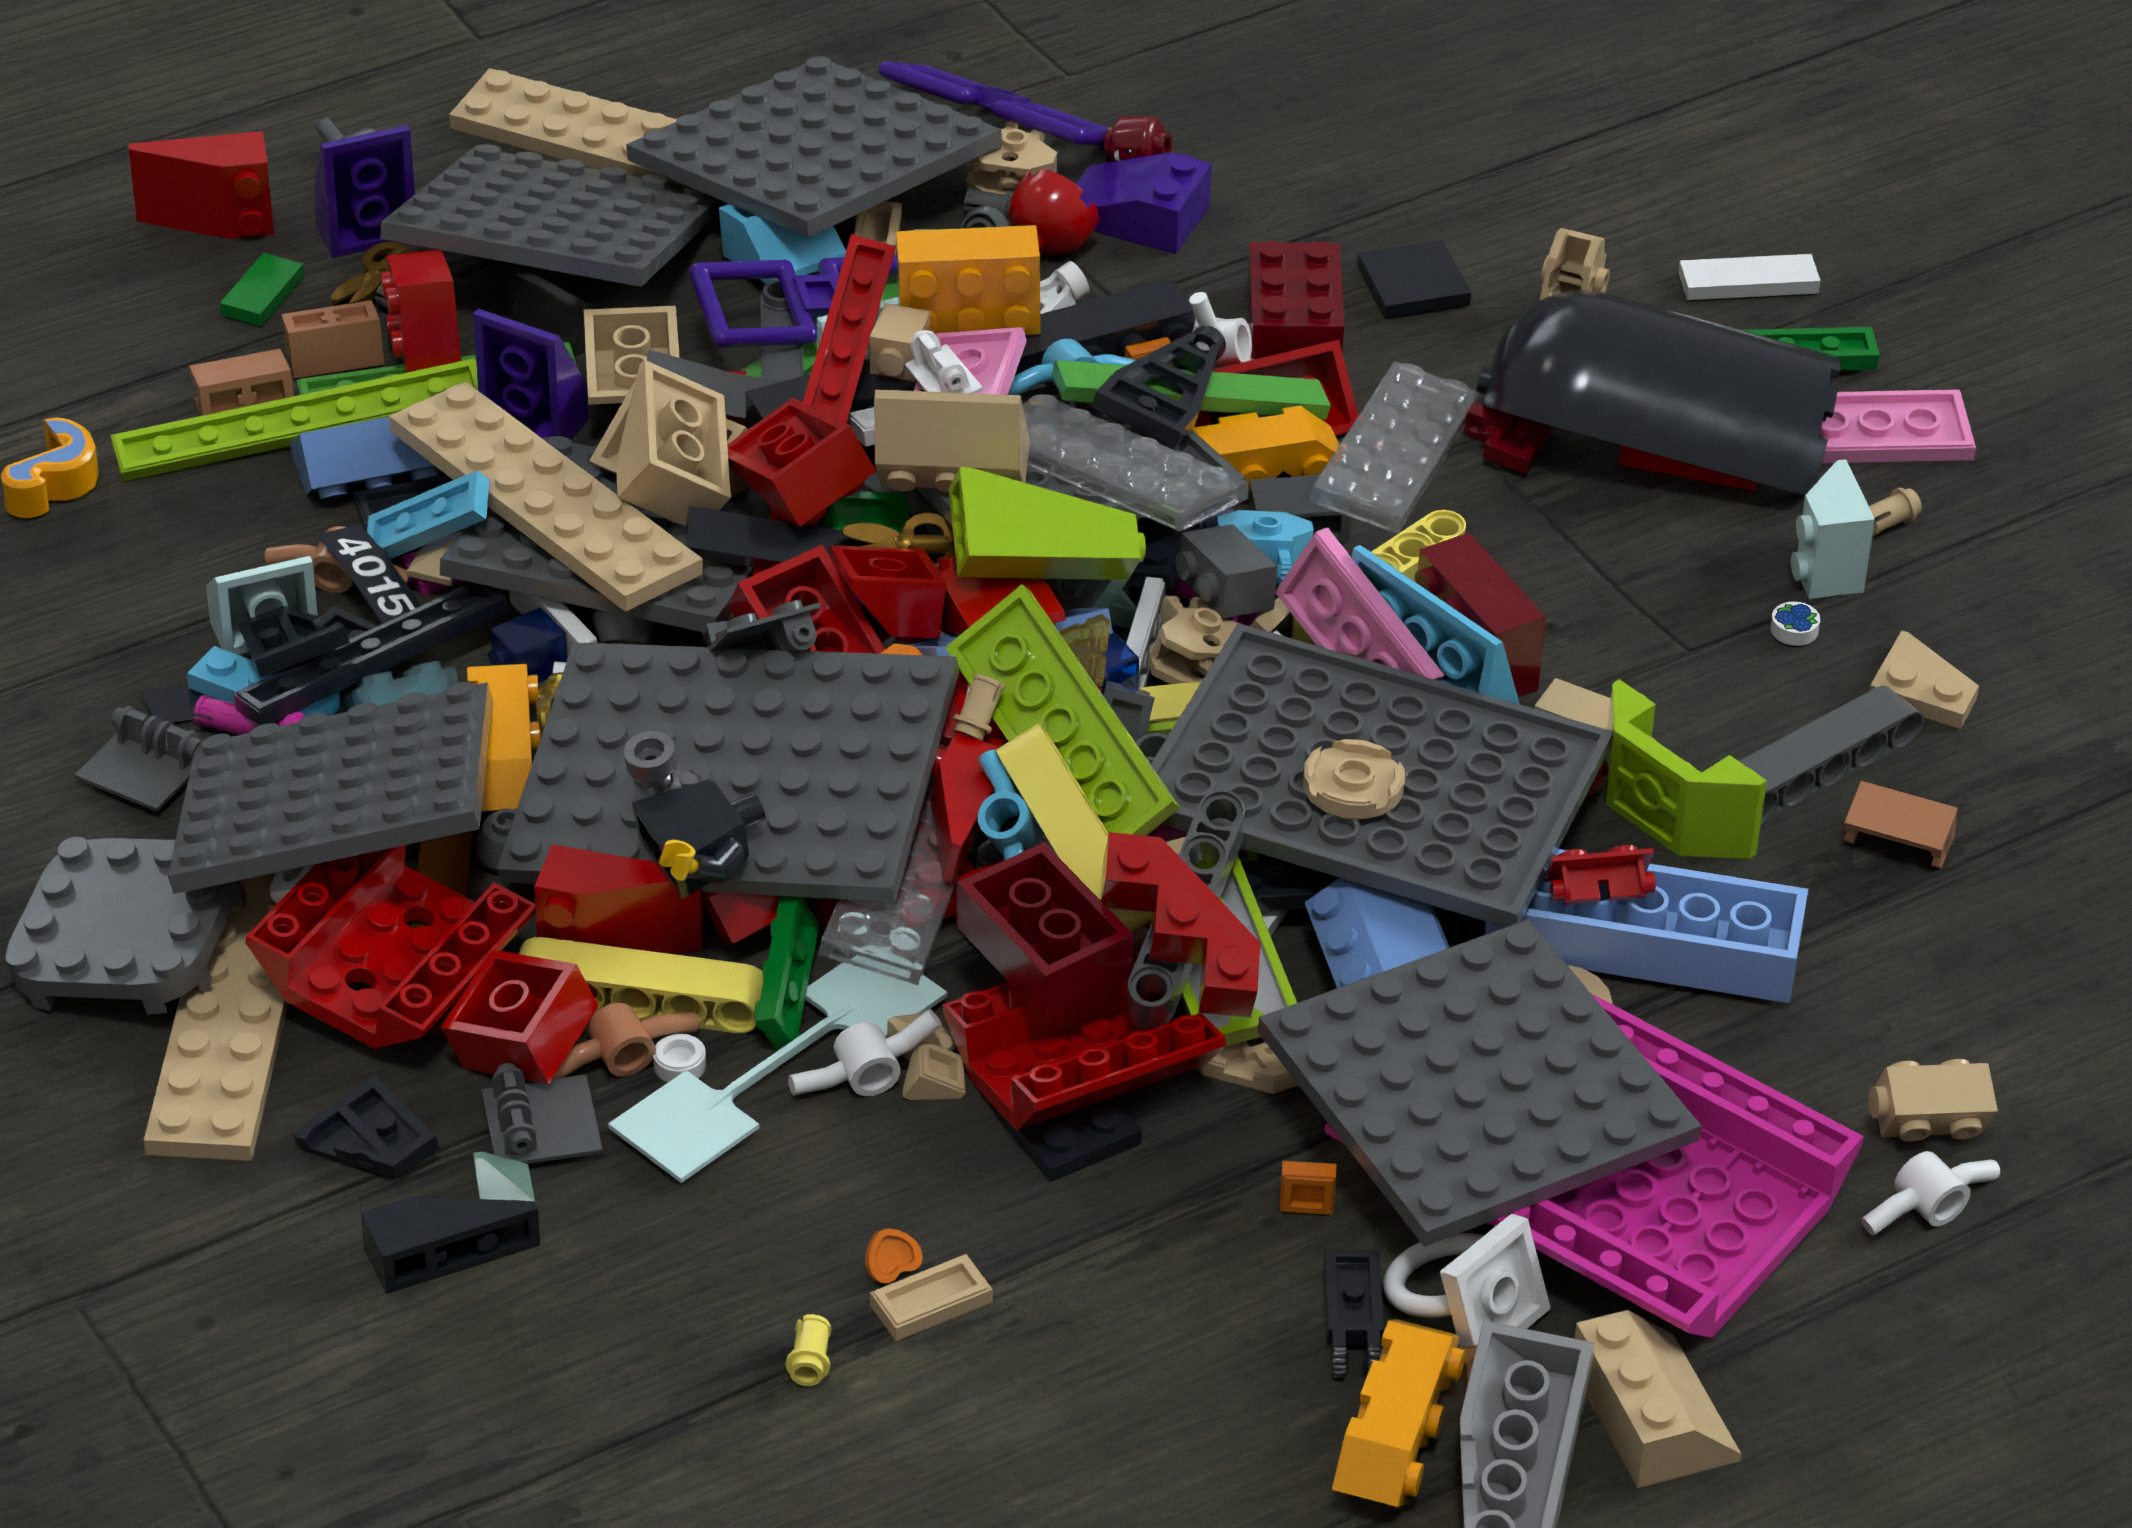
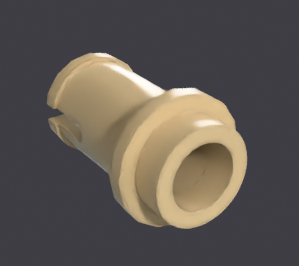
[1869,488,1922,536]
[953,673,1005,741]

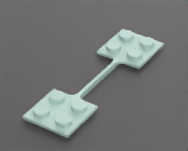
[608,942,948,1183]

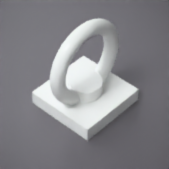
[1383,1213,1551,1365]

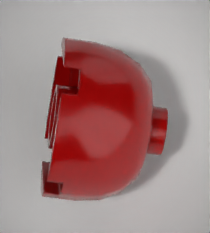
[1008,169,1100,257]

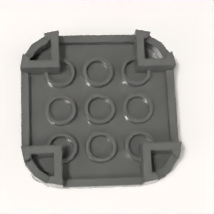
[5,837,247,1015]

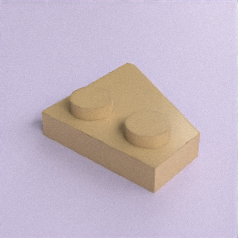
[1870,631,1979,729]

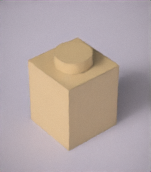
[870,303,930,382]

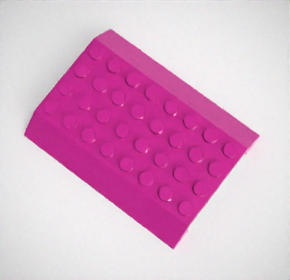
[1325,994,1864,1338]

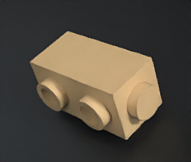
[1869,1059,1998,1142]

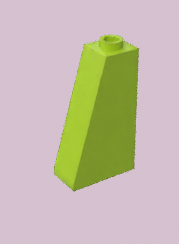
[948,467,1146,580]

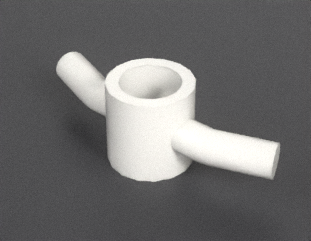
[1189,292,1254,366]
[788,1009,942,1096]
[1861,1151,2000,1236]

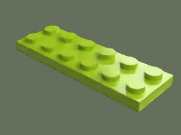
[945,585,1180,836]

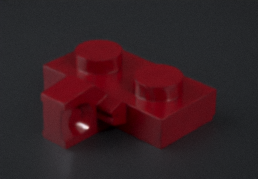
[1464,401,1556,474]

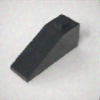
[361,1196,540,1294]

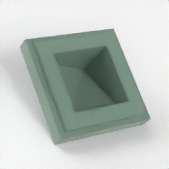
[473,1152,535,1201]

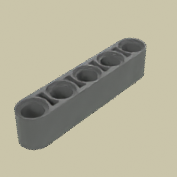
[1739,685,1924,825]
[1127,789,1245,1030]

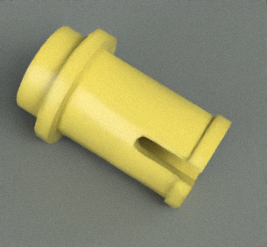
[786,1314,832,1386]

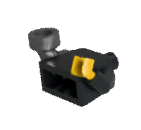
[623,731,766,899]

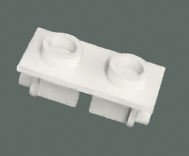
[905,330,984,394]

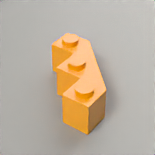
[1192,405,1347,499]
[467,664,541,813]
[1332,1319,1466,1507]

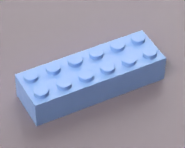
[1485,849,1808,1003]

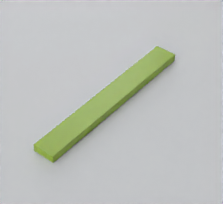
[111,358,478,482]

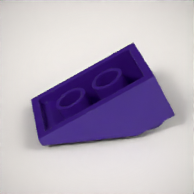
[314,125,415,258]
[1076,152,1212,254]
[473,309,589,440]

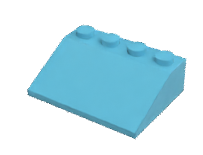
[1352,545,1519,704]

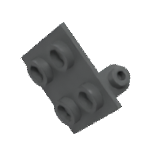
[708,600,821,654]
[75,706,203,812]
[481,1063,603,1164]

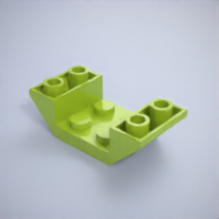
[1605,679,1767,859]

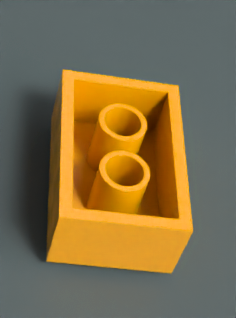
[896,225,1041,335]

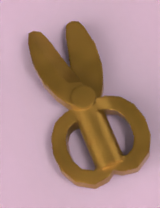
[331,242,418,305]
[841,513,955,566]

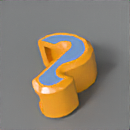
[1,417,99,519]

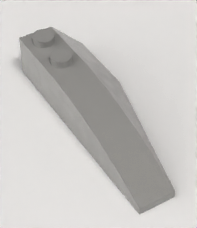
[1460,1320,1594,1528]

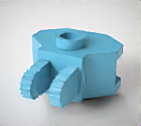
[1216,510,1314,587]

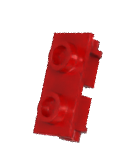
[1544,845,1656,905]

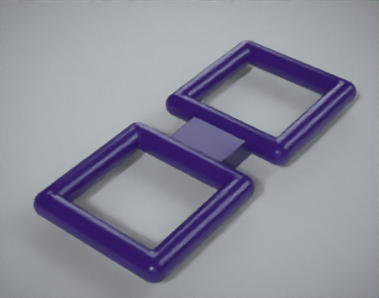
[878,61,1108,146]
[689,256,897,348]

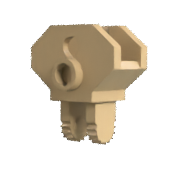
[967,122,1057,195]
[1539,228,1610,301]
[1147,596,1237,684]

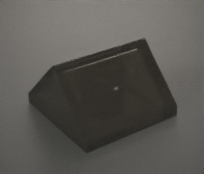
[507,263,605,357]

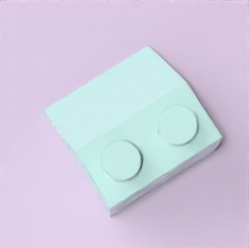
[1791,459,1875,599]
[206,556,318,655]

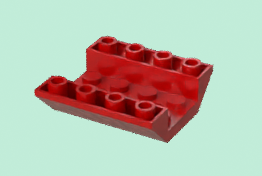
[245,845,536,1049]
[942,946,1226,1131]

